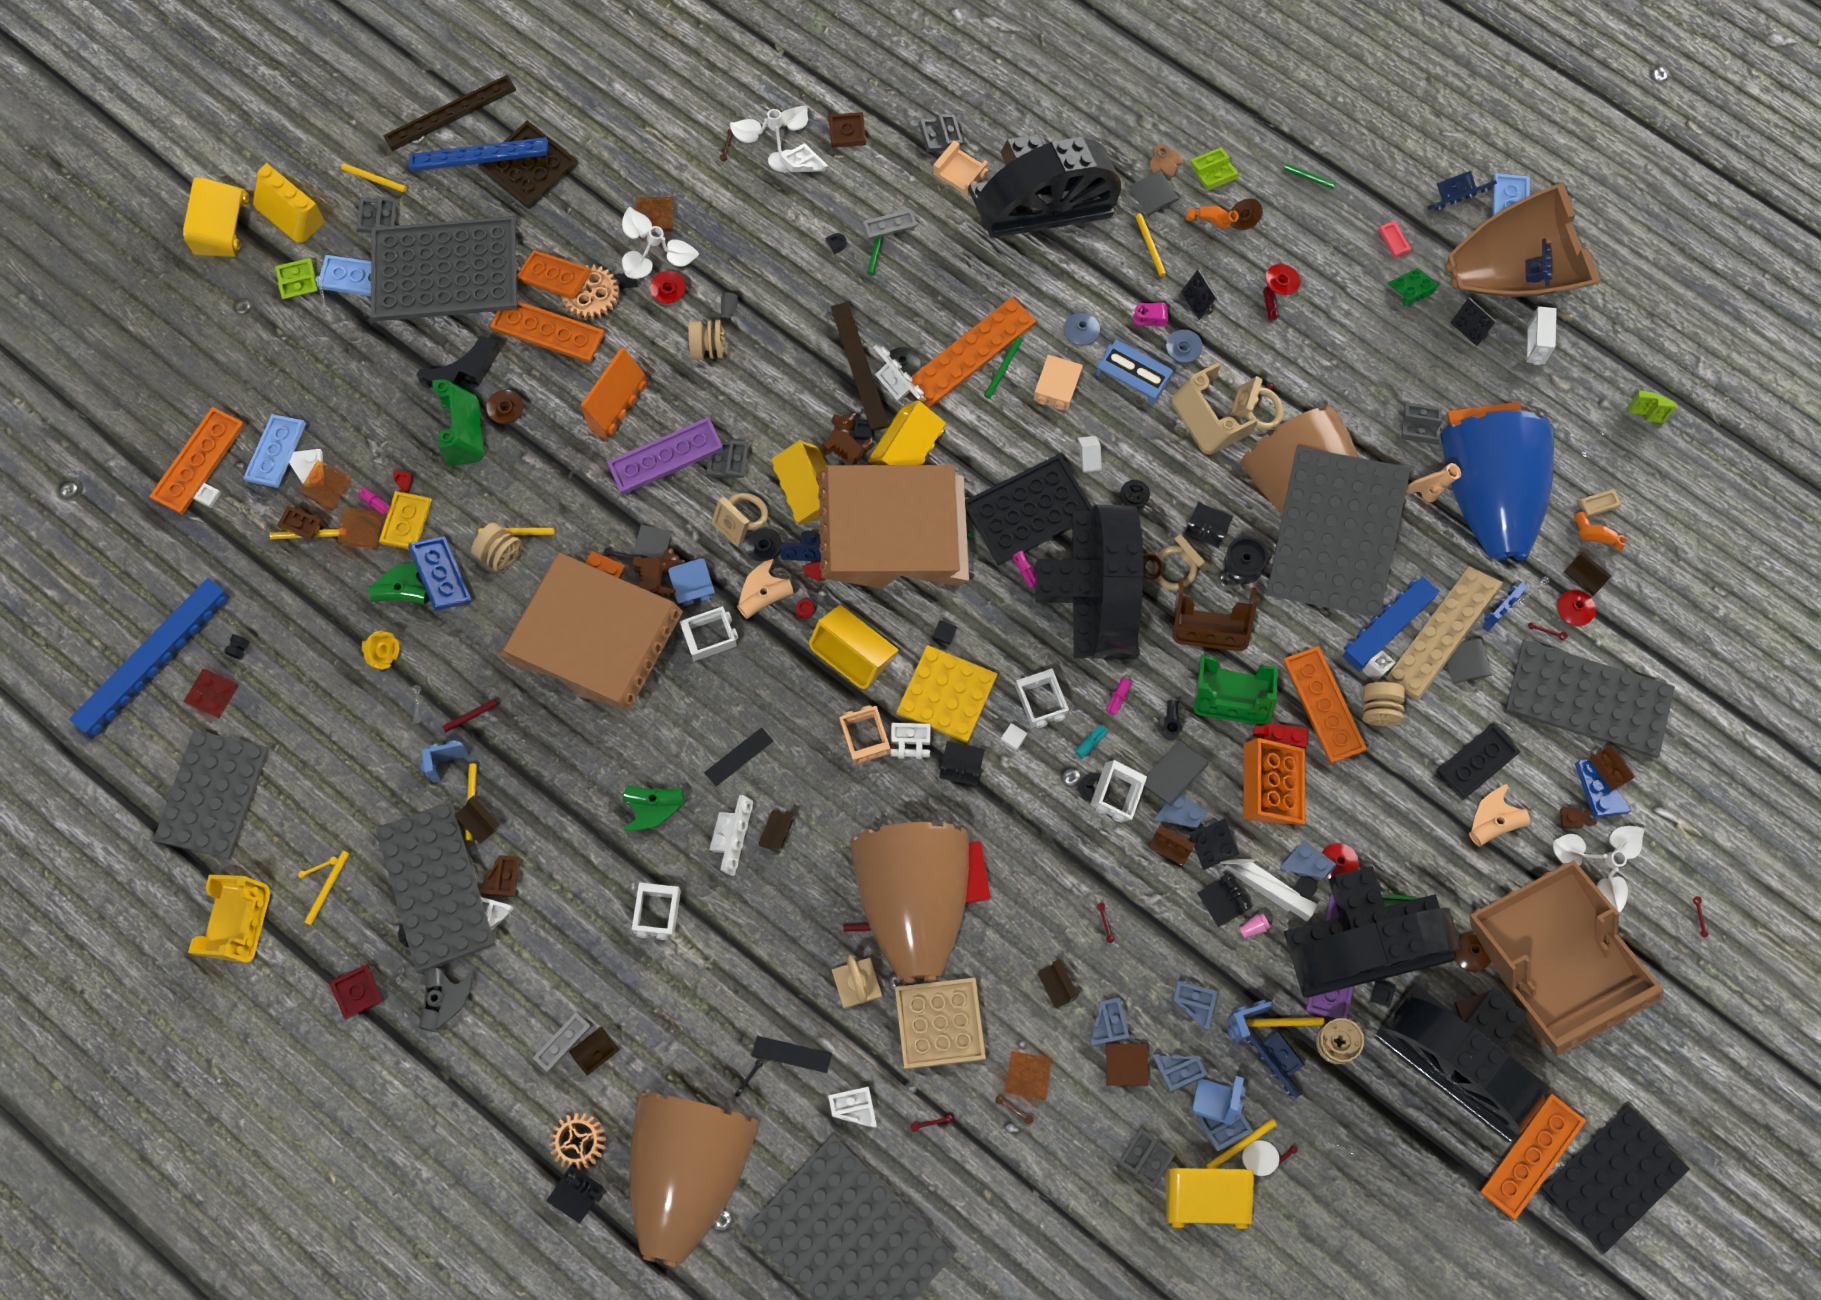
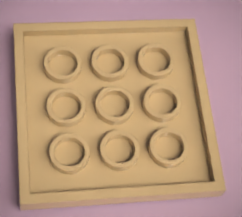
[895,978,986,1070]

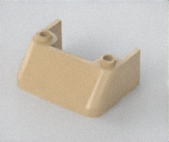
[1171,362,1257,454]

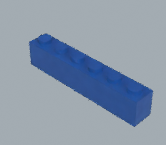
[1342,576,1440,672]

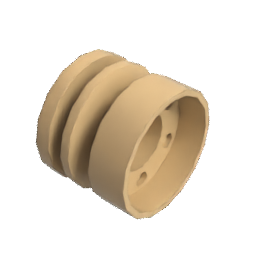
[689,320,725,360]
[471,522,522,573]
[1362,682,1405,726]
[1316,1018,1364,1064]

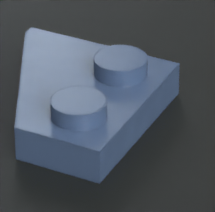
[1154,794,1208,829]
[1280,840,1336,881]
[1172,981,1218,1031]
[1090,998,1130,1047]
[1152,1054,1208,1093]
[1196,1113,1253,1153]

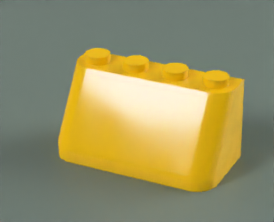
[253,163,326,243]
[868,400,946,465]
[771,440,827,524]
[809,604,899,689]

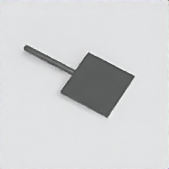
[633,524,672,582]

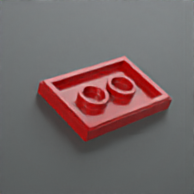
[966,841,991,904]

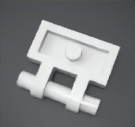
[891,723,931,759]

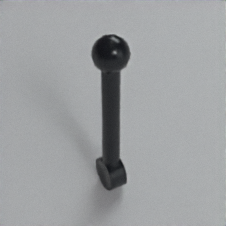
[604,548,642,560]
[735,1060,763,1097]

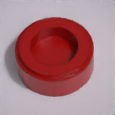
[796,599,815,619]

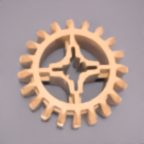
[549,1113,606,1171]

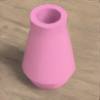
[1239,913,1270,939]

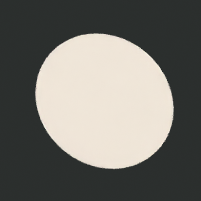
[1220,859,1256,864]
[1242,1140,1279,1176]

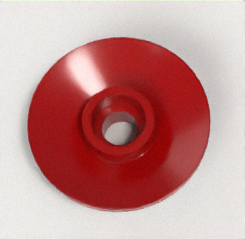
[1265,264,1301,295]
[650,271,686,304]
[1557,590,1596,626]
[1321,843,1359,879]

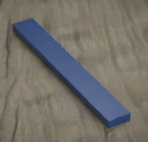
[409,137,548,172]

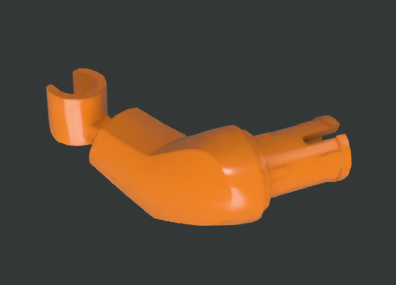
[1186,206,1239,228]
[1574,512,1626,550]

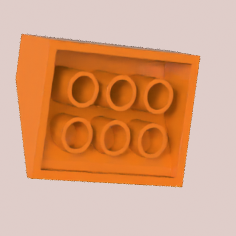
[581,347,647,439]
[1243,738,1305,825]

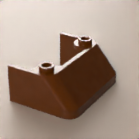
[1172,579,1257,651]

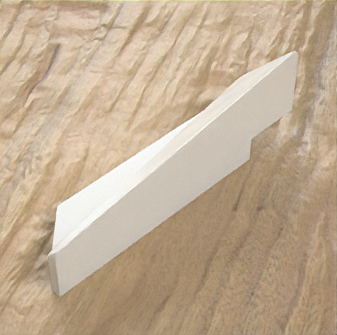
[1224,862,1318,921]

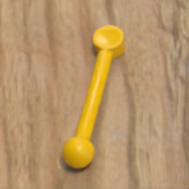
[298,857,338,879]

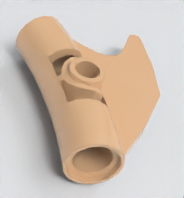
[1405,463,1461,502]
[737,559,794,619]
[1469,784,1530,847]

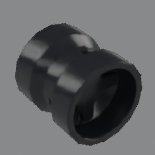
[224,634,250,660]

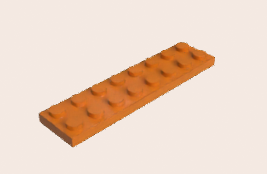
[910,297,1036,409]

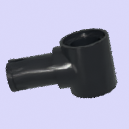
[1162,700,1182,741]

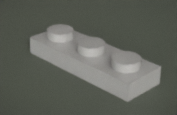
[862,209,917,240]
[533,1013,591,1073]

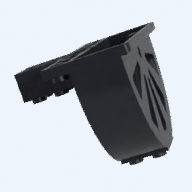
[968,135,1121,238]
[1035,504,1143,659]
[1284,866,1462,998]
[1375,983,1551,1142]

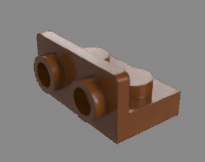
[277,506,326,541]
[1589,745,1635,791]
[1149,825,1195,866]

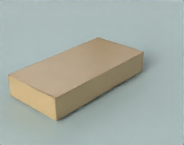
[1578,489,1622,518]

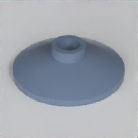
[1064,313,1100,346]
[1166,330,1203,363]

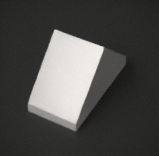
[1078,436,1102,473]
[1363,650,1397,682]

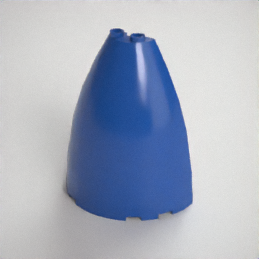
[1440,411,1554,560]

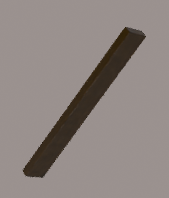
[383,75,516,151]
[831,302,889,432]

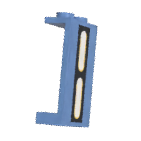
[1096,339,1173,406]

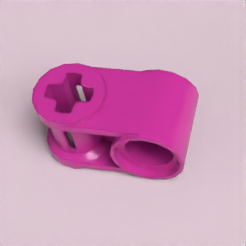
[1132,303,1168,326]

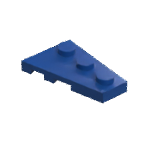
[1482,582,1528,632]
[1575,759,1631,818]

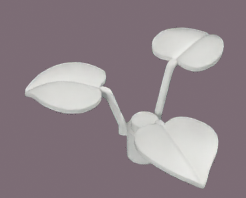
[730,105,808,173]
[622,207,699,279]
[1553,826,1644,912]

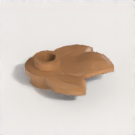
[1150,144,1184,177]

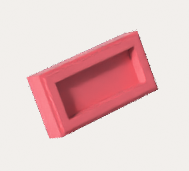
[1378,221,1411,259]

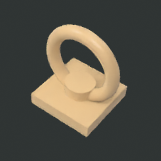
[1229,376,1284,430]
[712,493,768,547]
[1153,534,1210,591]
[832,955,882,1009]

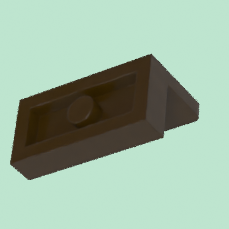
[1564,552,1612,596]
[455,795,500,844]
[758,810,795,854]
[1038,959,1078,1009]
[569,1026,620,1076]

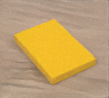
[379,491,432,550]

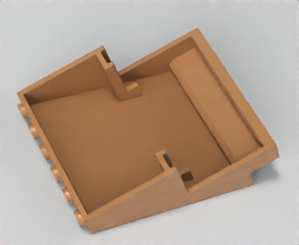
[818,465,969,589]
[499,552,683,711]
[1470,860,1664,1057]

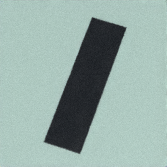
[704,727,774,787]
[752,1036,832,1073]

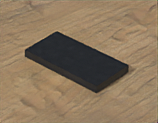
[1436,723,1520,801]

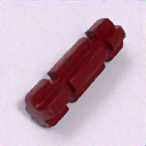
[1263,287,1279,321]

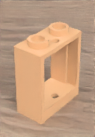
[839,705,891,765]

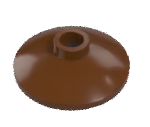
[1230,198,1263,231]
[486,390,524,424]
[1454,931,1491,972]

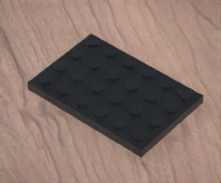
[965,454,1093,566]
[1540,1105,1690,1254]

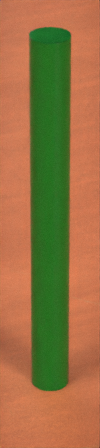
[984,337,1023,399]

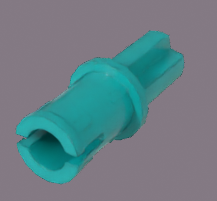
[1074,725,1108,759]

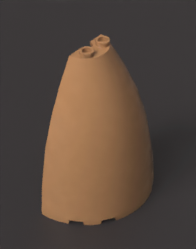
[1445,182,1601,297]
[1240,406,1359,514]
[850,822,969,984]
[629,1093,760,1267]

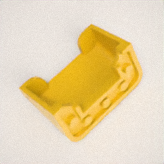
[183,177,249,257]
[188,875,270,963]
[1165,1168,1254,1229]

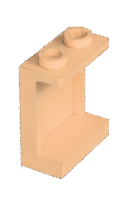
[933,140,989,196]
[1034,355,1083,410]

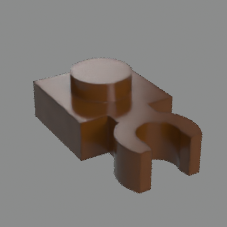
[1560,807,1597,829]

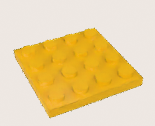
[896,645,998,744]

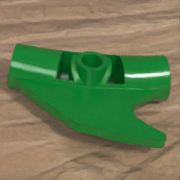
[369,562,429,605]
[623,785,684,831]

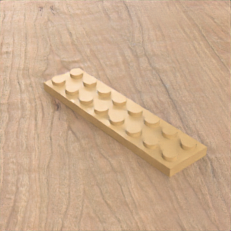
[1385,566,1503,700]

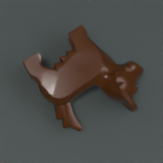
[820,412,873,465]
[630,548,685,597]

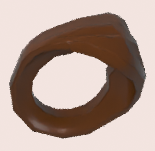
[1143,553,1163,580]

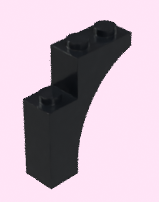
[416,335,500,389]

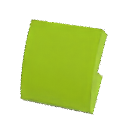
[1190,147,1239,191]
[275,258,318,300]
[1627,390,1677,423]

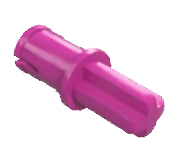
[357,487,390,515]
[1012,551,1035,588]
[1106,678,1132,715]

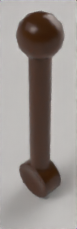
[720,129,733,162]
[995,1096,1033,1124]

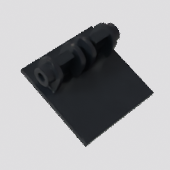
[1181,269,1217,320]
[1450,298,1496,346]
[1184,502,1233,548]
[939,741,985,786]
[1188,818,1239,870]
[1197,874,1252,927]
[546,1165,604,1224]

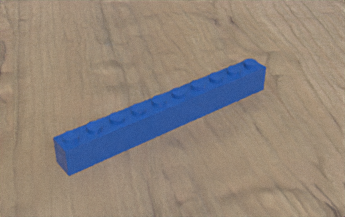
[69,578,230,739]

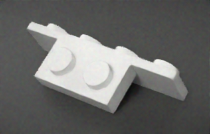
[873,345,926,402]
[709,795,753,876]

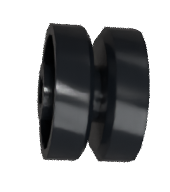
[1223,536,1269,584]

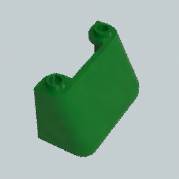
[433,379,484,467]
[1194,655,1278,725]

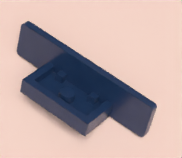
[1427,171,1497,211]
[1525,239,1553,287]
[781,532,821,562]
[1246,1027,1305,1099]

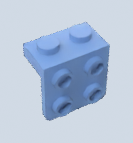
[668,558,715,607]
[420,740,468,783]
[1227,1000,1273,1044]
[1192,1076,1246,1125]

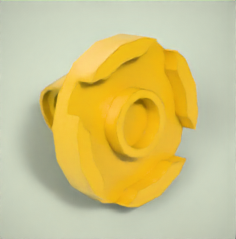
[361,630,400,670]

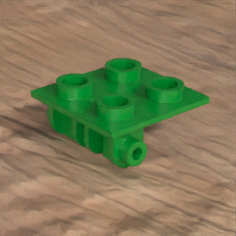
[1388,268,1439,306]

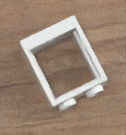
[1526,306,1556,365]
[679,606,739,661]
[1015,668,1069,728]
[1090,760,1147,823]
[632,883,681,940]

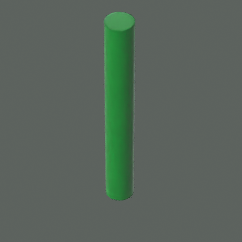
[1284,163,1336,189]
[867,236,883,276]

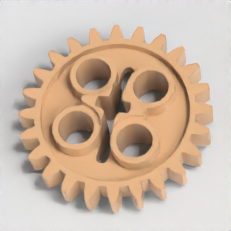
[561,265,620,320]

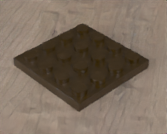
[478,120,578,209]

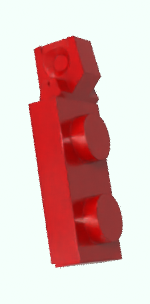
[1253,723,1308,749]

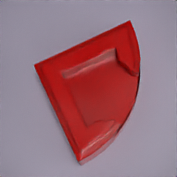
[393,470,413,492]
[802,561,825,581]

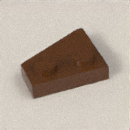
[479,855,521,897]

